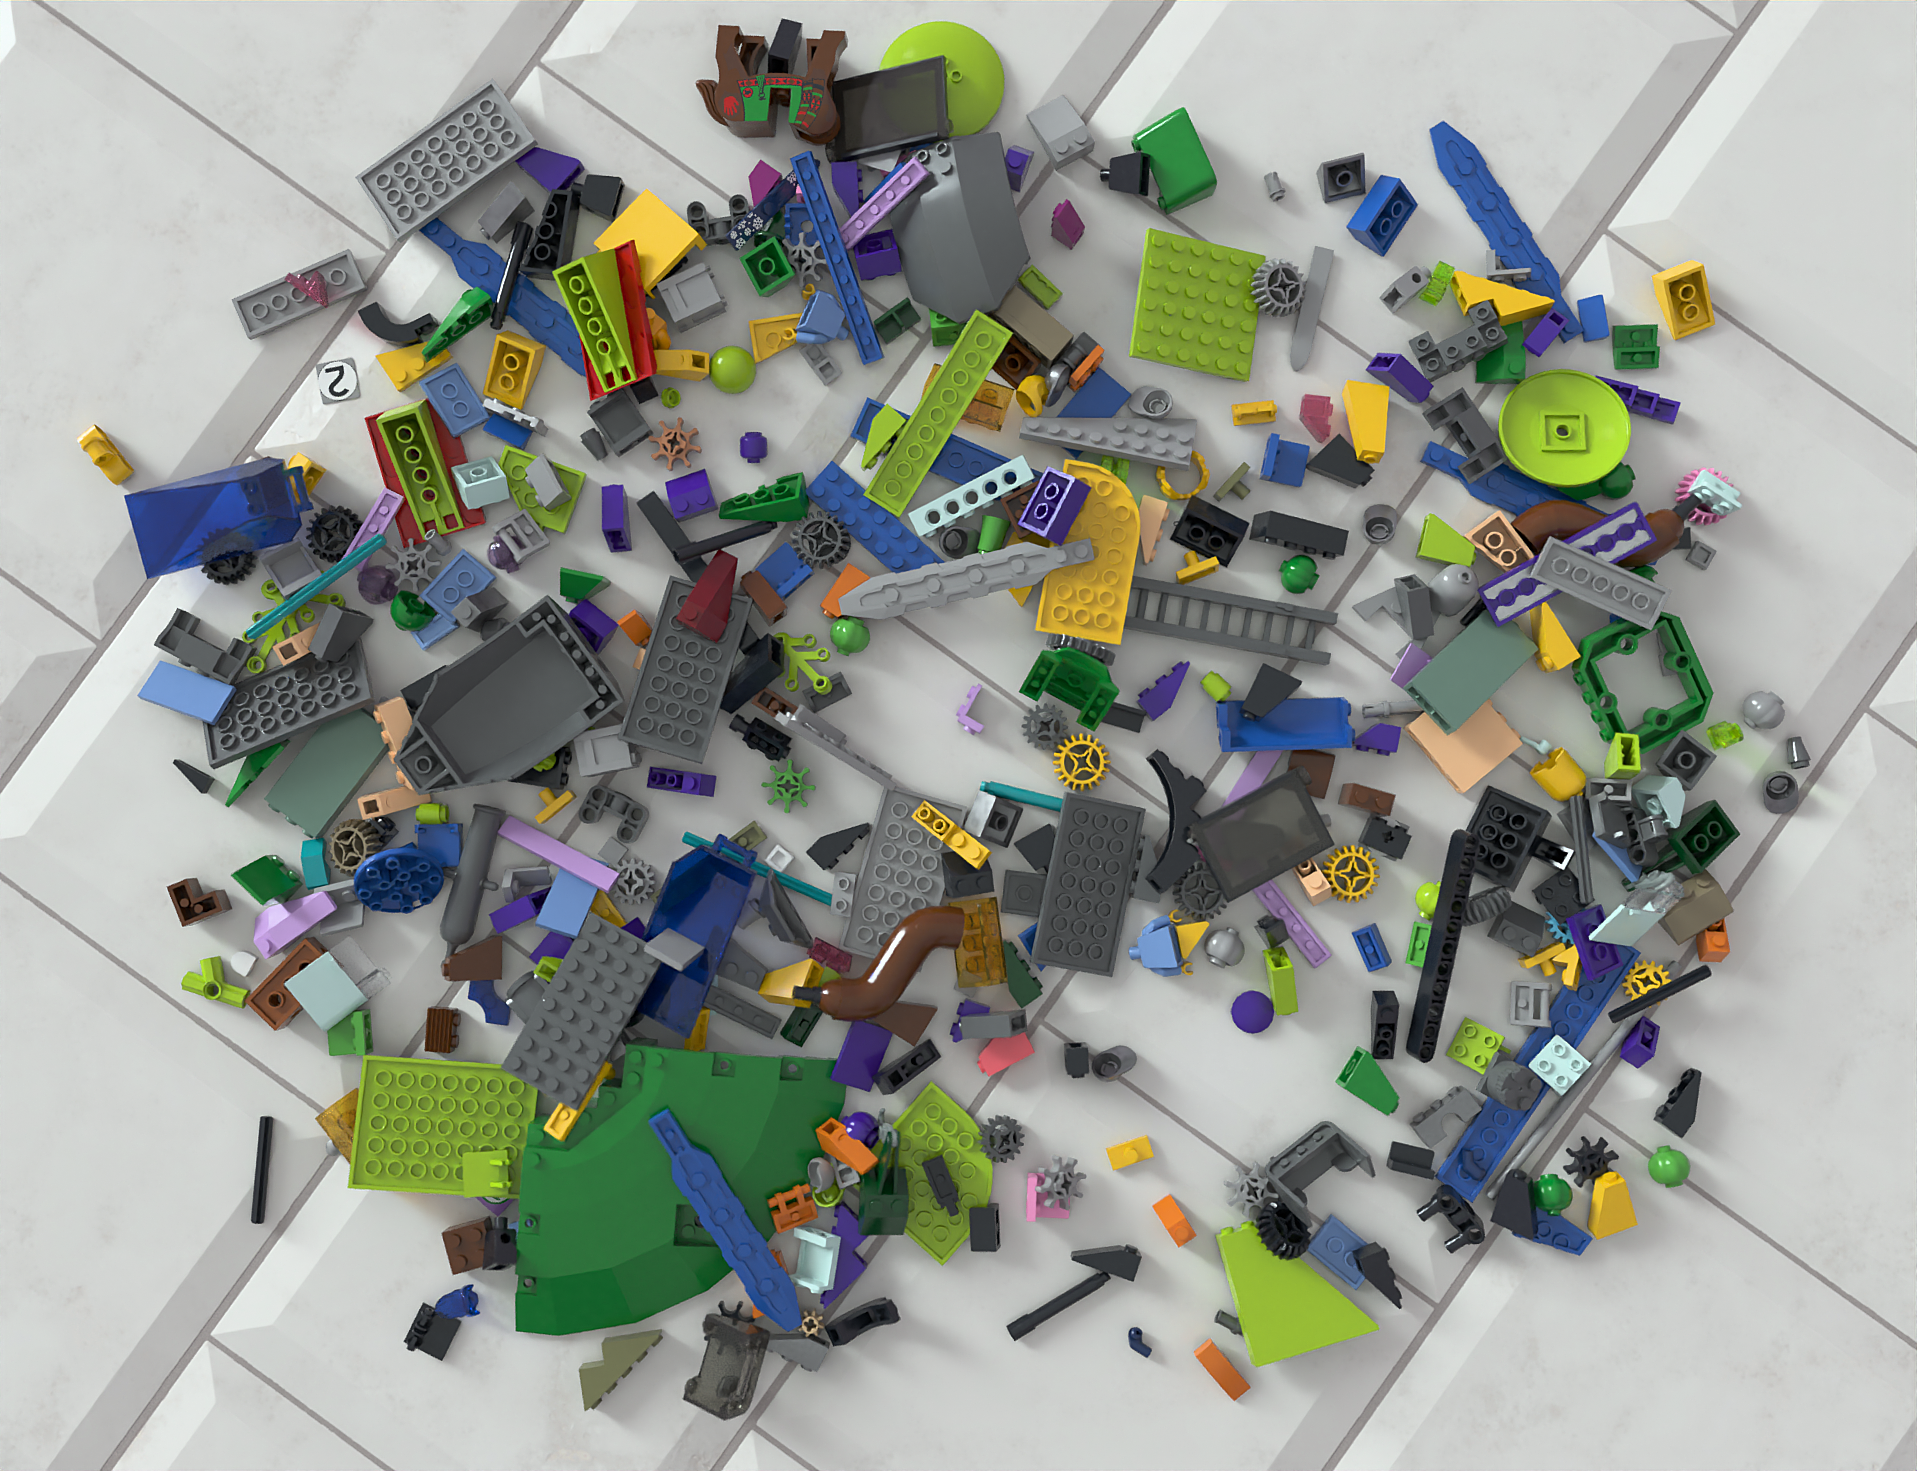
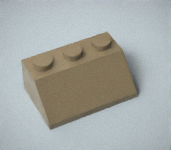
[1657,869,1734,946]

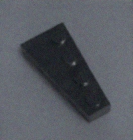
[519,189,580,281]
[1249,511,1349,560]

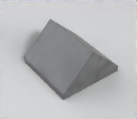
[1316,153,1366,203]

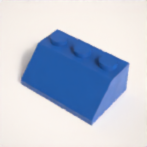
[1346,175,1418,257]

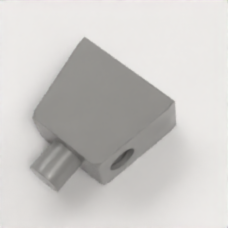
[1379,266,1431,314]

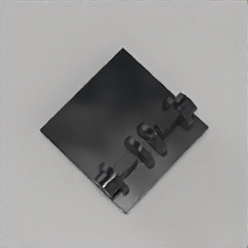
[1532,867,1595,925]
[404,1302,462,1361]

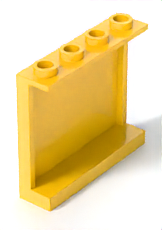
[594,188,707,300]

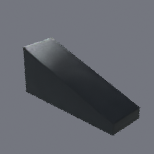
[173,759,215,794]

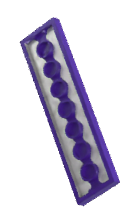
[1477,501,1657,627]

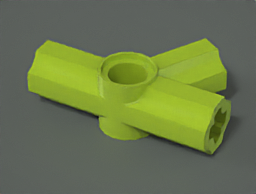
[181,956,251,1009]

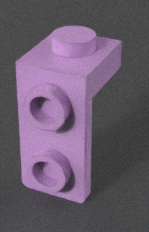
[956,683,984,735]

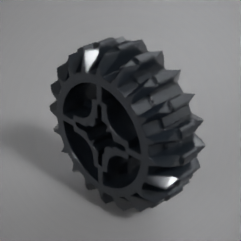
[306,505,363,563]
[197,527,258,585]
[1255,1201,1311,1261]

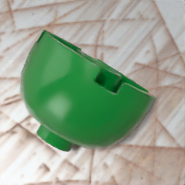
[390,590,436,631]

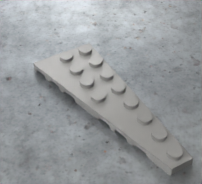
[1019,417,1197,471]

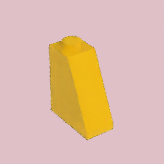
[758,959,824,1008]
[1587,1171,1638,1240]

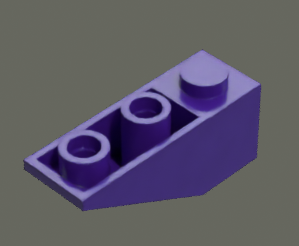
[831,161,863,218]
[1136,661,1190,722]
[647,767,716,797]

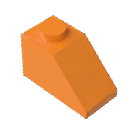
[617,609,653,647]
[1152,1194,1197,1248]

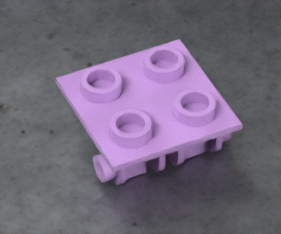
[1390,643,1433,690]

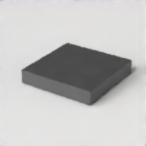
[1000,870,1047,917]

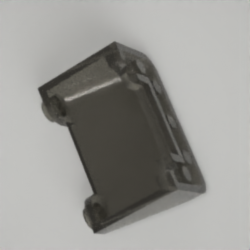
[683,1313,770,1421]

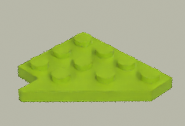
[498,445,587,534]

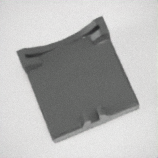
[1589,791,1633,849]

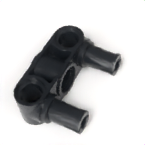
[1416,1185,1485,1254]

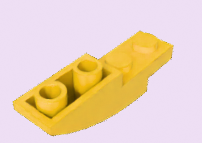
[911,800,992,870]

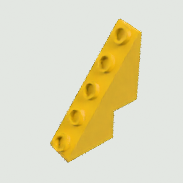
[1449,271,1555,326]

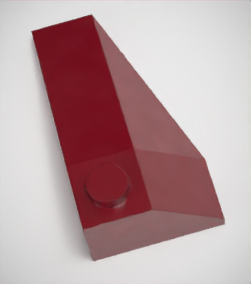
[676,549,738,643]

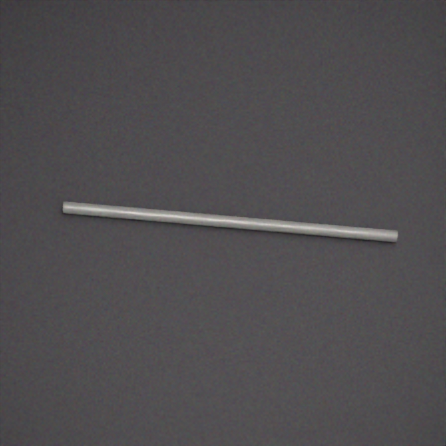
[1484,960,1682,1200]

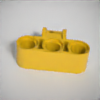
[77,424,134,485]

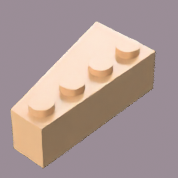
[373,696,415,790]

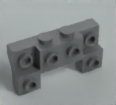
[1408,300,1508,383]
[1422,387,1509,485]
[154,608,257,685]

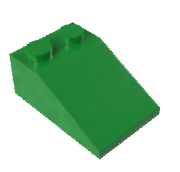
[231,855,303,906]

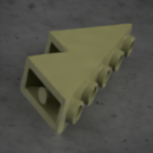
[579,1329,663,1411]

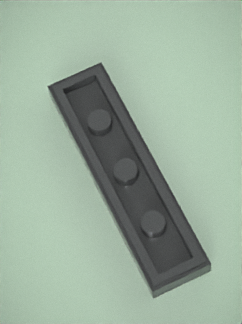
[695,981,782,1039]

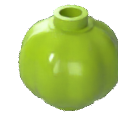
[1415,881,1441,921]

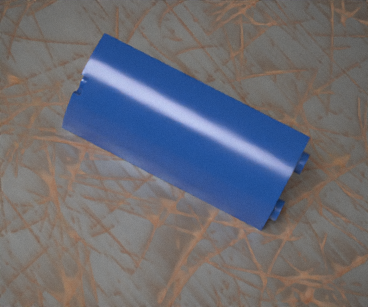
[1216,697,1355,752]

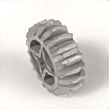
[1250,259,1307,317]

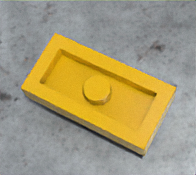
[590,890,627,928]

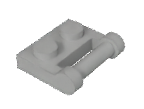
[492,509,550,563]
[1510,981,1552,1028]

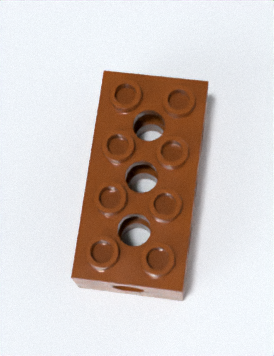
[245,936,344,1031]

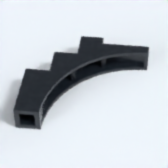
[1145,749,1207,894]

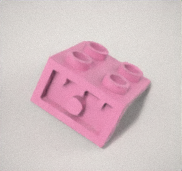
[1026,1173,1070,1222]

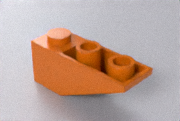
[1696,918,1730,962]
[815,1117,879,1175]

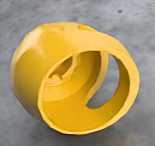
[1015,375,1050,417]

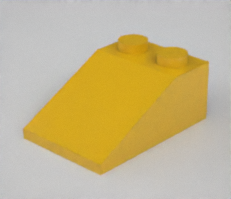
[1652,260,1715,340]
[483,330,546,410]
[1529,601,1581,673]

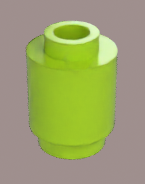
[1200,670,1232,702]
[415,803,450,825]

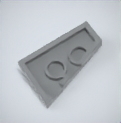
[482,398,548,436]

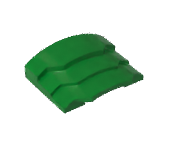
[1019,647,1120,732]

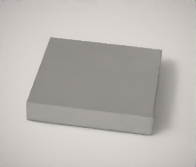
[644,928,705,971]

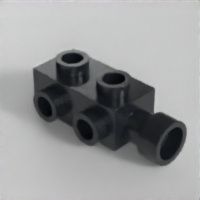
[729,714,792,762]

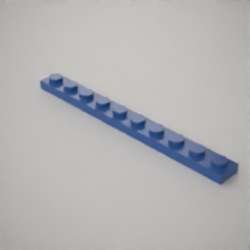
[790,151,885,365]

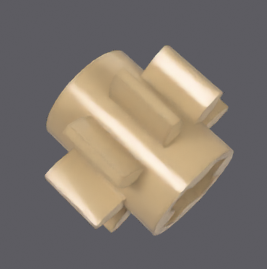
[798,1308,824,1337]

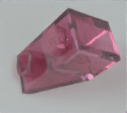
[1299,394,1333,443]

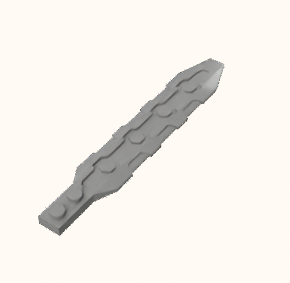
[838,538,1095,620]

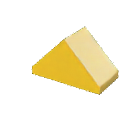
[1174,920,1210,959]

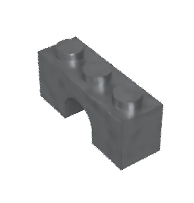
[1410,1085,1482,1149]

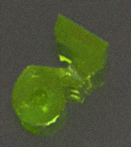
[1419,260,1455,306]
[1706,721,1744,751]

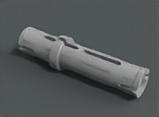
[1362,700,1425,718]

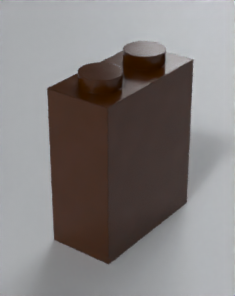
[1338,783,1396,816]

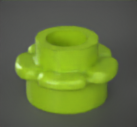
[661,387,681,408]

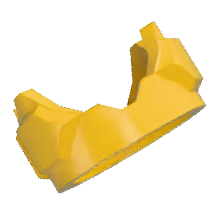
[1155,451,1210,501]

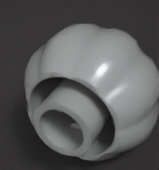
[1743,691,1785,730]
[1205,927,1245,969]

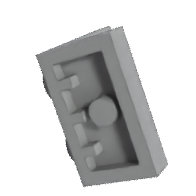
[313,879,365,937]

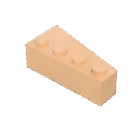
[1463,510,1535,573]

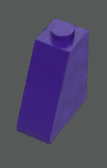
[1005,145,1034,192]
[515,147,585,194]
[1366,353,1434,403]
[602,484,632,553]
[489,886,552,934]

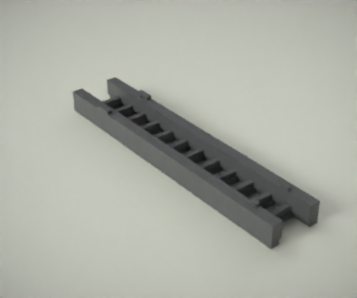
[1124,576,1338,665]

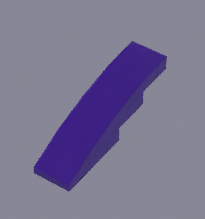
[1595,376,1681,425]

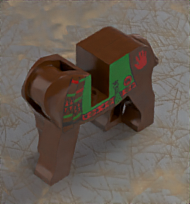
[695,25,848,146]

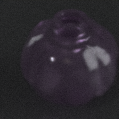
[487,532,525,574]
[357,565,398,605]

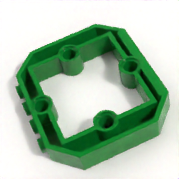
[1571,611,1714,754]

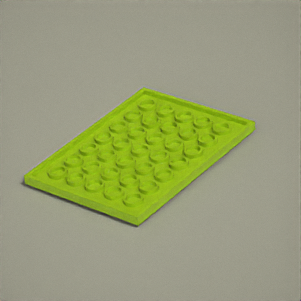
[347,1055,538,1199]

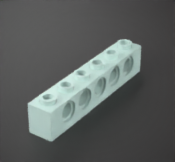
[908,455,1035,538]

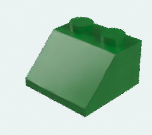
[739,236,796,297]

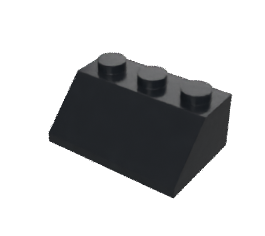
[1170,495,1250,567]

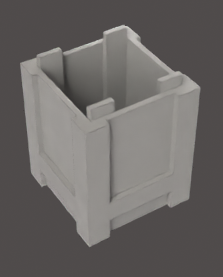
[656,262,728,333]
[573,724,642,777]

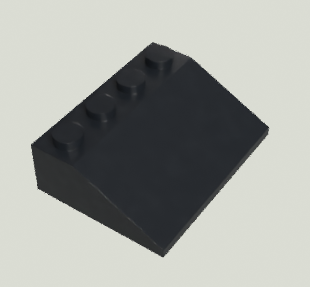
[1465,785,1552,893]

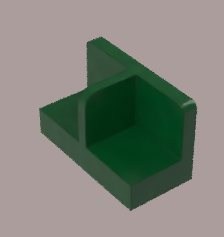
[874,297,921,344]

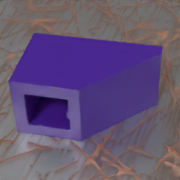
[1522,308,1569,357]
[1352,723,1402,756]
[949,998,990,1043]

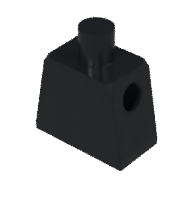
[1100,152,1150,196]
[571,174,625,222]
[1014,823,1055,875]
[482,1217,517,1271]

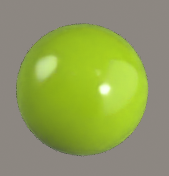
[709,346,756,394]

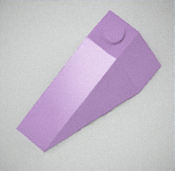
[254,890,338,959]

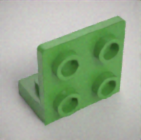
[929,308,969,347]
[327,1009,373,1056]

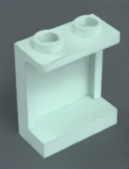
[788,1226,841,1294]

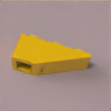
[654,350,709,382]

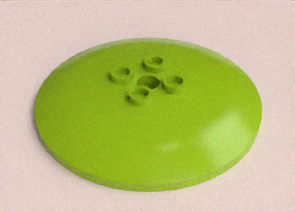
[878,21,1004,144]
[1498,369,1631,487]

